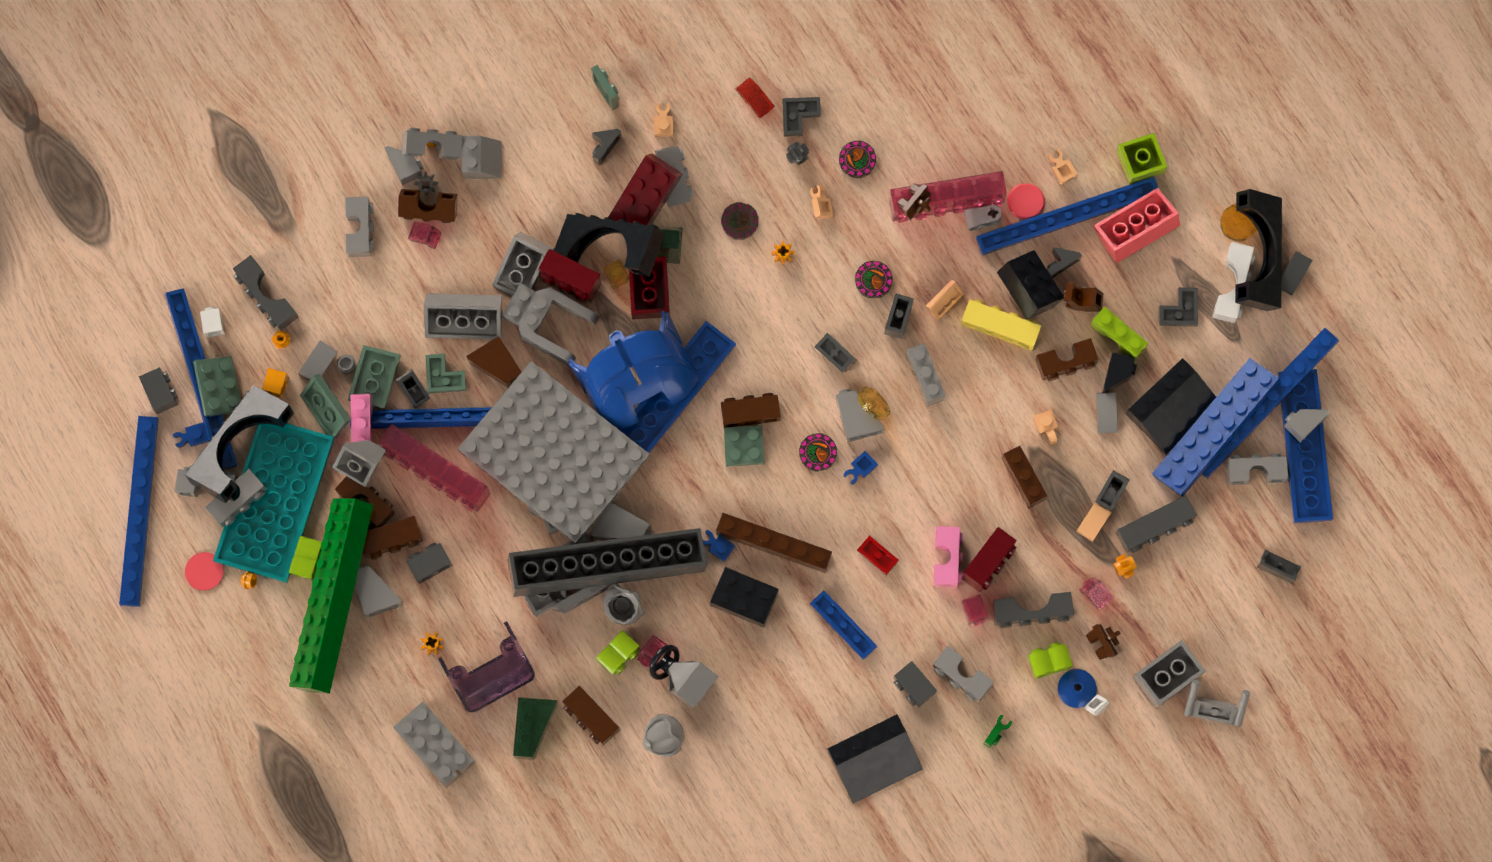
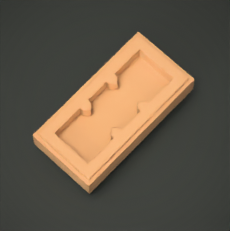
[926,280,964,320]

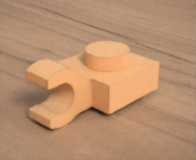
[810,185,834,219]
[1033,410,1058,445]

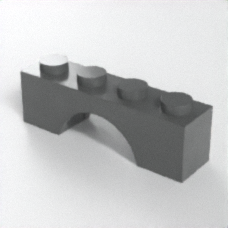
[233,255,298,330]
[993,592,1074,628]

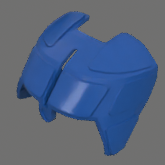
[568,311,699,429]

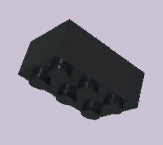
[997,250,1064,320]
[710,567,779,628]

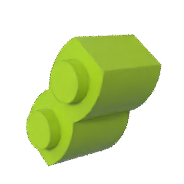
[289,536,322,581]
[596,630,640,676]
[1027,642,1073,679]

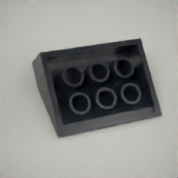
[1126,358,1216,455]
[827,714,923,804]

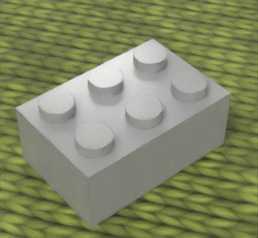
[1133,640,1206,709]

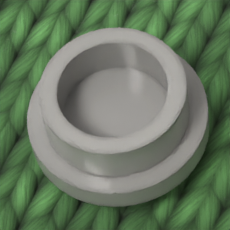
[337,355,356,374]

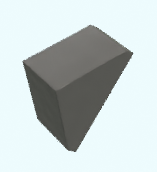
[396,369,430,409]

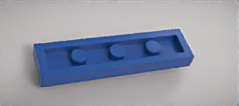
[810,590,877,660]

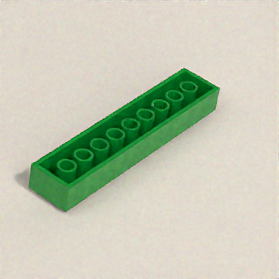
[289,498,373,694]

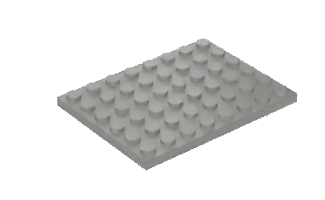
[458,361,650,544]

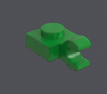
[983,715,1012,748]

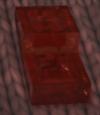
[735,77,775,118]

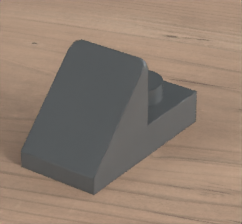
[592,129,622,166]
[1047,247,1082,278]
[1095,470,1130,511]

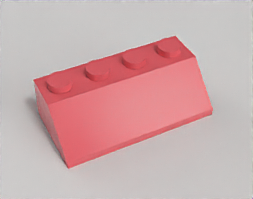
[1094,188,1180,263]

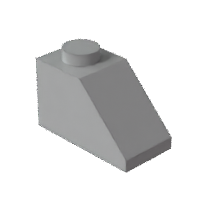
[384,146,424,185]
[1284,409,1330,443]

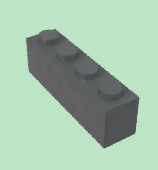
[1116,495,1197,553]

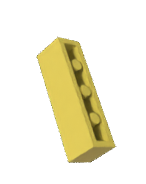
[961,299,1041,351]

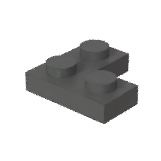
[782,97,821,137]
[1159,287,1198,327]

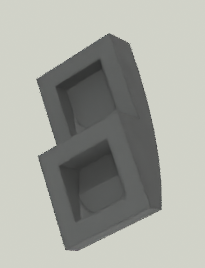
[1281,251,1313,295]

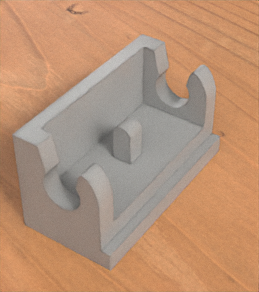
[299,340,338,381]

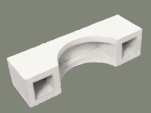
[1212,242,1256,323]

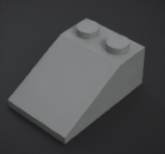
[492,232,554,296]

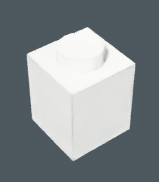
[200,307,225,338]

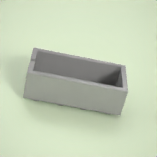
[393,702,476,788]

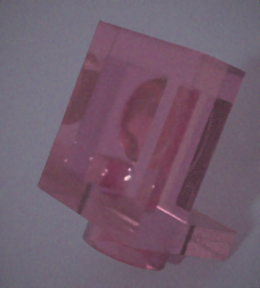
[408,221,441,249]
[1080,577,1114,610]
[637,635,668,668]

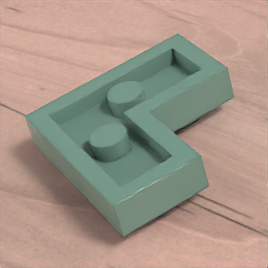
[425,354,466,394]

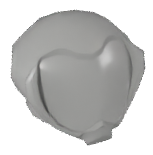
[603,584,644,625]
[643,714,685,757]

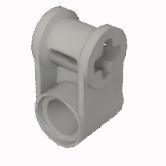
[964,205,1001,231]

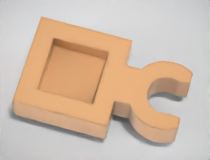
[654,103,674,137]
[1048,149,1078,185]

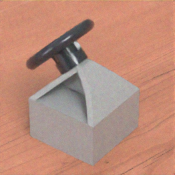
[649,645,718,708]

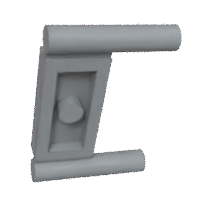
[1184,680,1250,727]

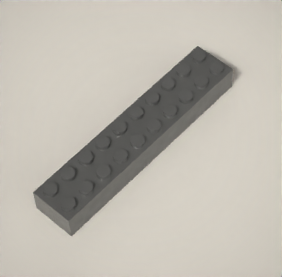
[507,528,707,597]

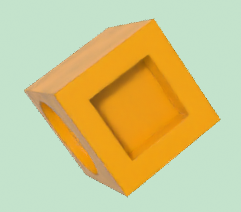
[262,368,289,398]

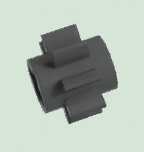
[786,142,809,165]
[414,171,438,196]

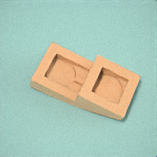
[1076,502,1112,542]

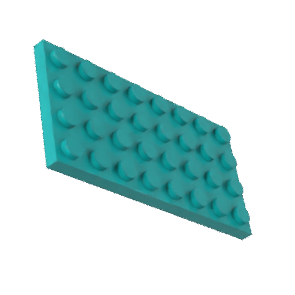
[213,423,334,583]

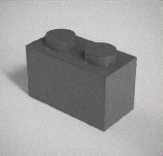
[884,293,914,339]
[139,367,178,414]
[406,543,453,584]
[893,661,937,708]

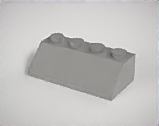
[424,293,503,340]

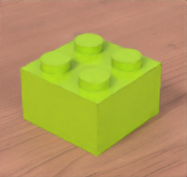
[1117,133,1167,185]

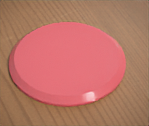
[1007,183,1045,220]
[185,552,224,590]

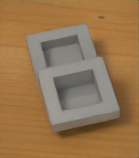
[1096,392,1117,433]

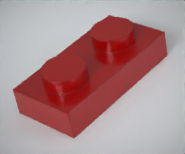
[857,535,899,576]

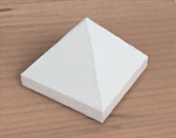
[1084,694,1109,716]

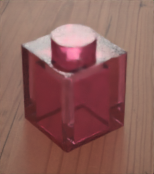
[961,594,988,626]

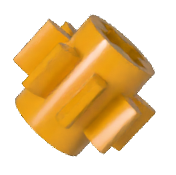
[771,241,795,266]
[1113,554,1137,579]
[420,632,444,656]

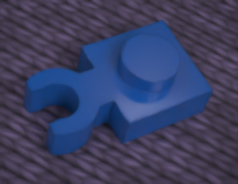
[173,423,209,448]
[843,451,878,485]
[703,530,735,562]

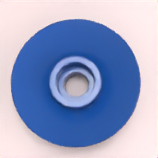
[1058,669,1097,708]

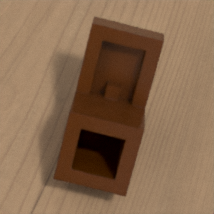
[1064,282,1104,312]

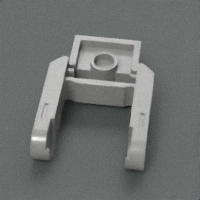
[501,283,599,366]
[523,534,615,618]

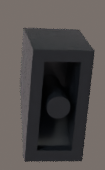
[1102,352,1137,393]

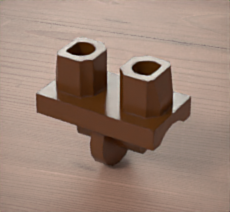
[897,183,932,221]
[1086,624,1121,660]

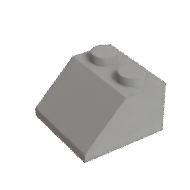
[462,136,501,179]
[332,440,386,487]

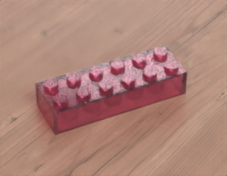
[889,171,1007,223]
[379,424,491,512]

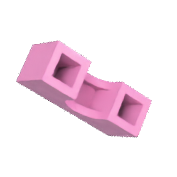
[350,394,373,442]
[934,526,963,588]

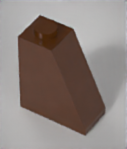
[466,336,521,388]

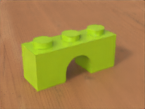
[1090,306,1148,362]

